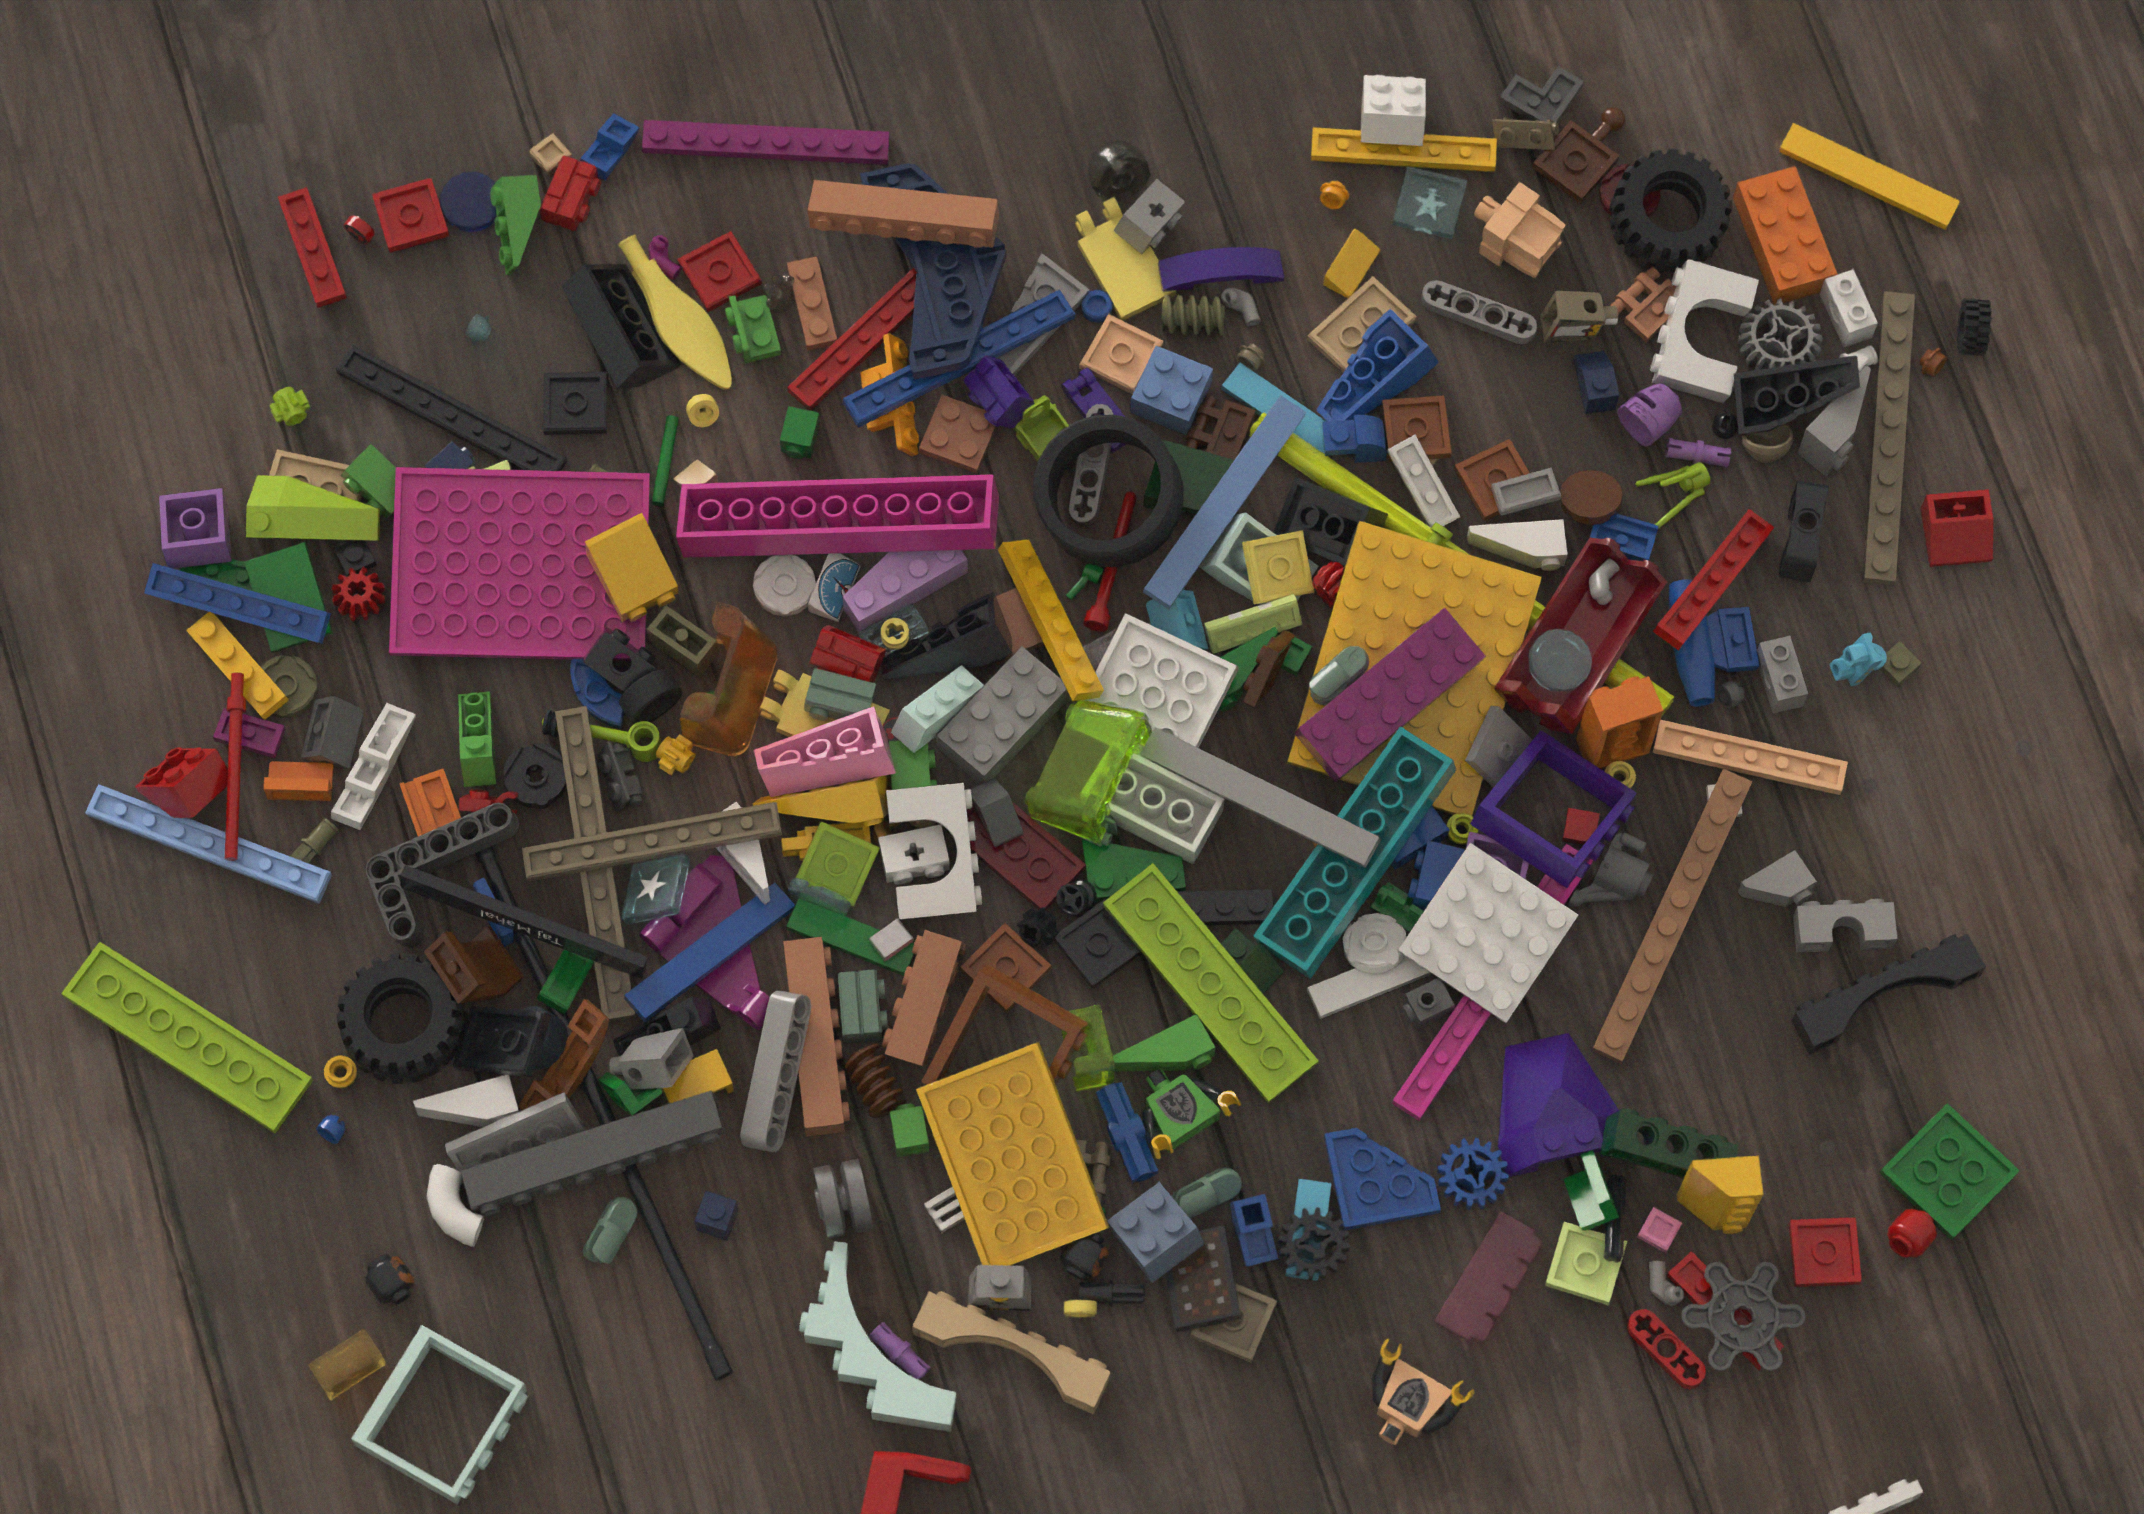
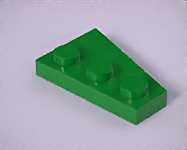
[1082,839,1186,902]

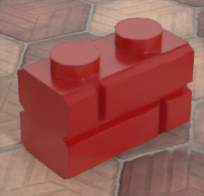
[540,155,601,231]
[809,625,886,683]

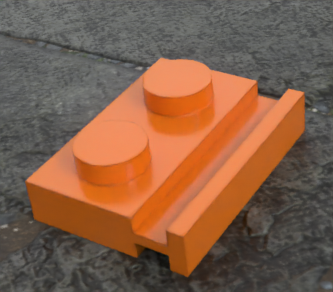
[399,768,461,836]

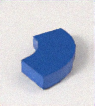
[570,659,625,729]

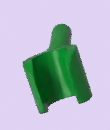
[1065,563,1104,600]

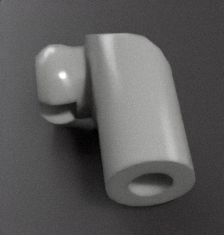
[1221,288,1261,326]
[1649,1261,1684,1306]

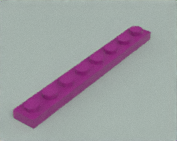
[642,120,890,165]

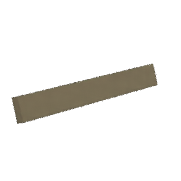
[522,802,782,882]

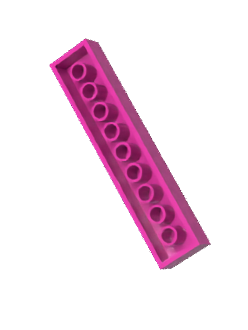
[676,475,999,558]

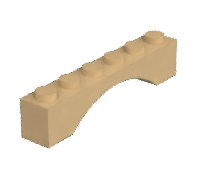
[912,1291,1111,1415]

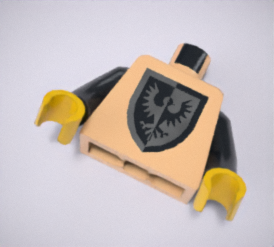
[1372,1339,1474,1445]

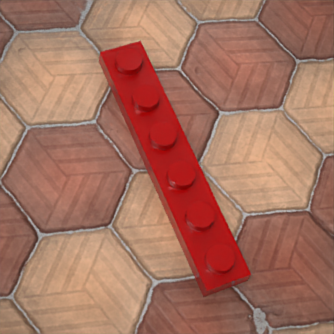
[787,268,916,411]
[1653,509,1774,651]

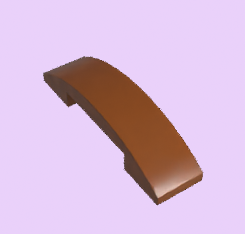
[518,999,609,1110]

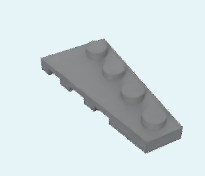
[445,1092,587,1172]

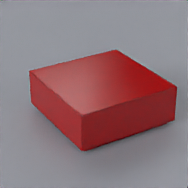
[1562,808,1600,845]

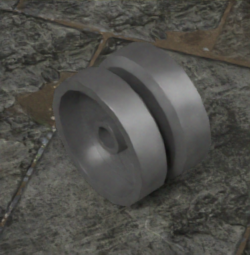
[813,1159,873,1239]

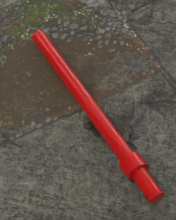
[224,672,246,861]

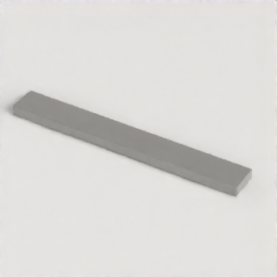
[1140,727,1381,868]

